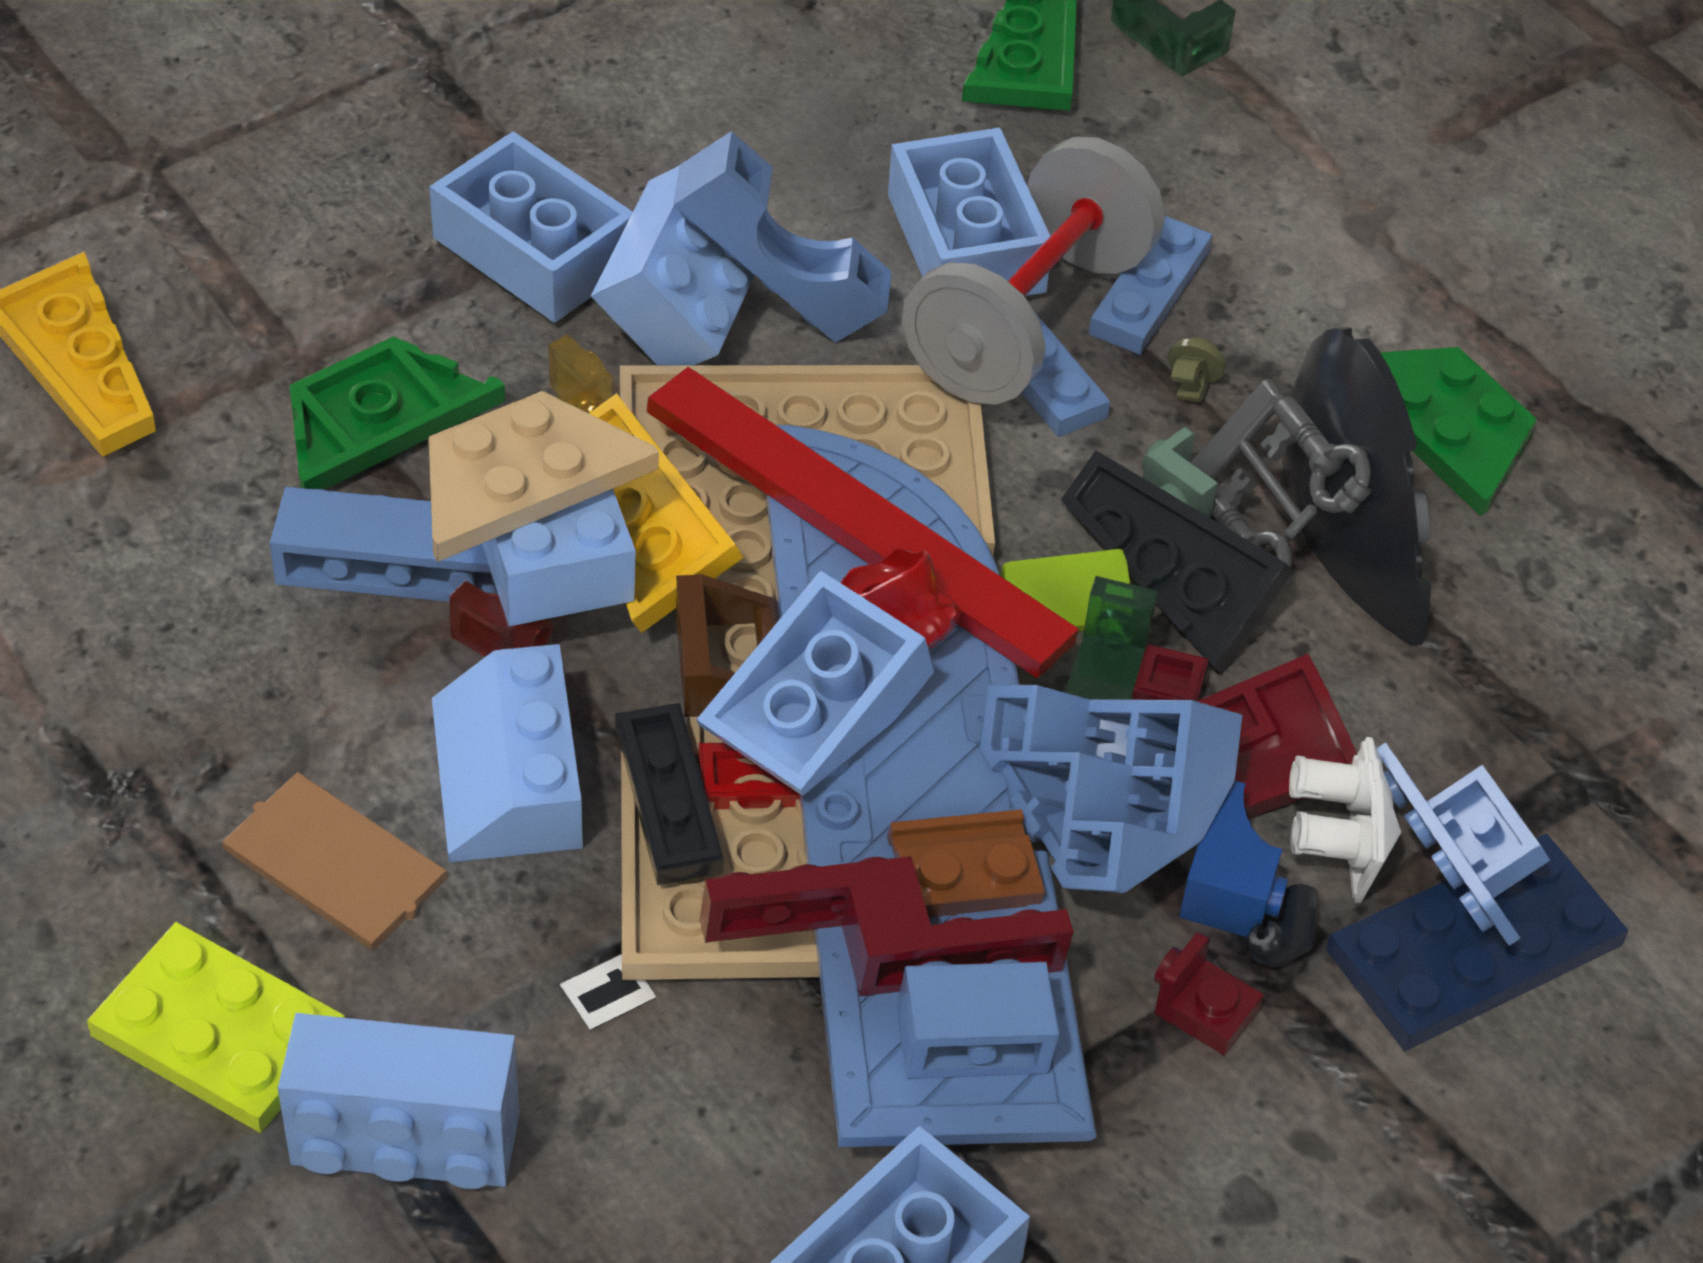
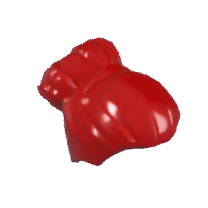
[841,548,962,649]

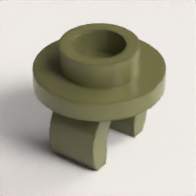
[1168,337,1227,403]

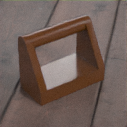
[676,574,780,717]

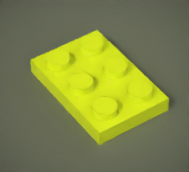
[87,922,345,1133]

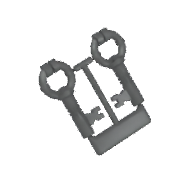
[1191,379,1371,594]

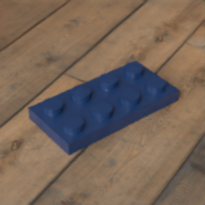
[1326,833,1629,1052]

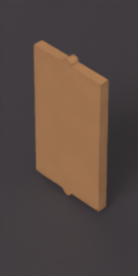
[222,772,447,951]

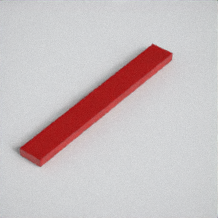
[646,367,1079,679]

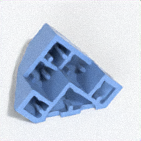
[980,685,1242,893]

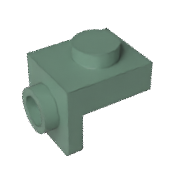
[1142,427,1218,518]

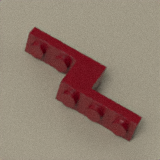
[700,856,1074,996]

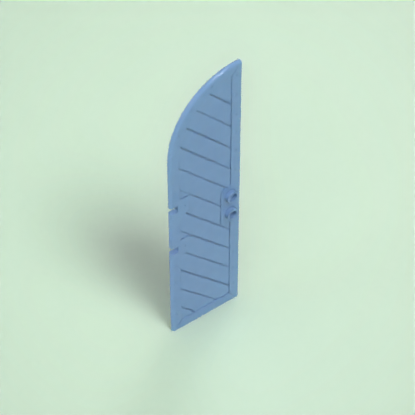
[766,424,1097,1147]

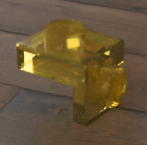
[548,334,612,413]

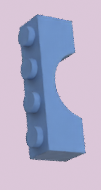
[673,131,892,343]

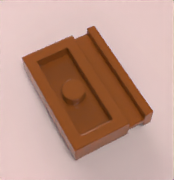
[887,809,1045,917]

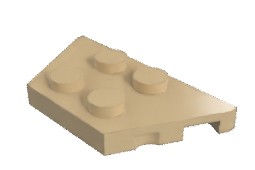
[429,391,659,562]

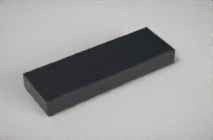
[615,703,724,885]

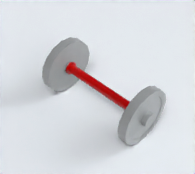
[901,137,1165,405]

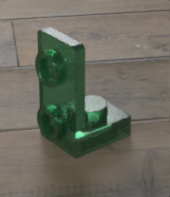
[1111,0,1236,77]
[1065,576,1158,700]

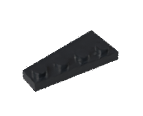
[1061,450,1293,675]

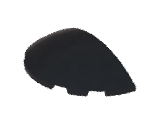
[1281,327,1431,646]

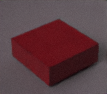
[1132,644,1209,701]

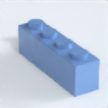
[270,487,502,607]

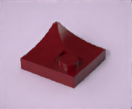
[1196,654,1357,819]

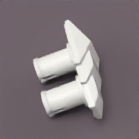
[1289,737,1401,903]

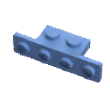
[1377,742,1550,946]

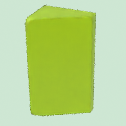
[1001,549,1136,632]

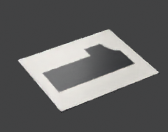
[560,954,656,1030]

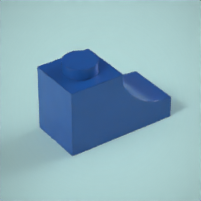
[1179,781,1288,937]

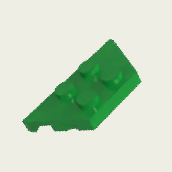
[289,336,506,490]
[1380,347,1537,516]

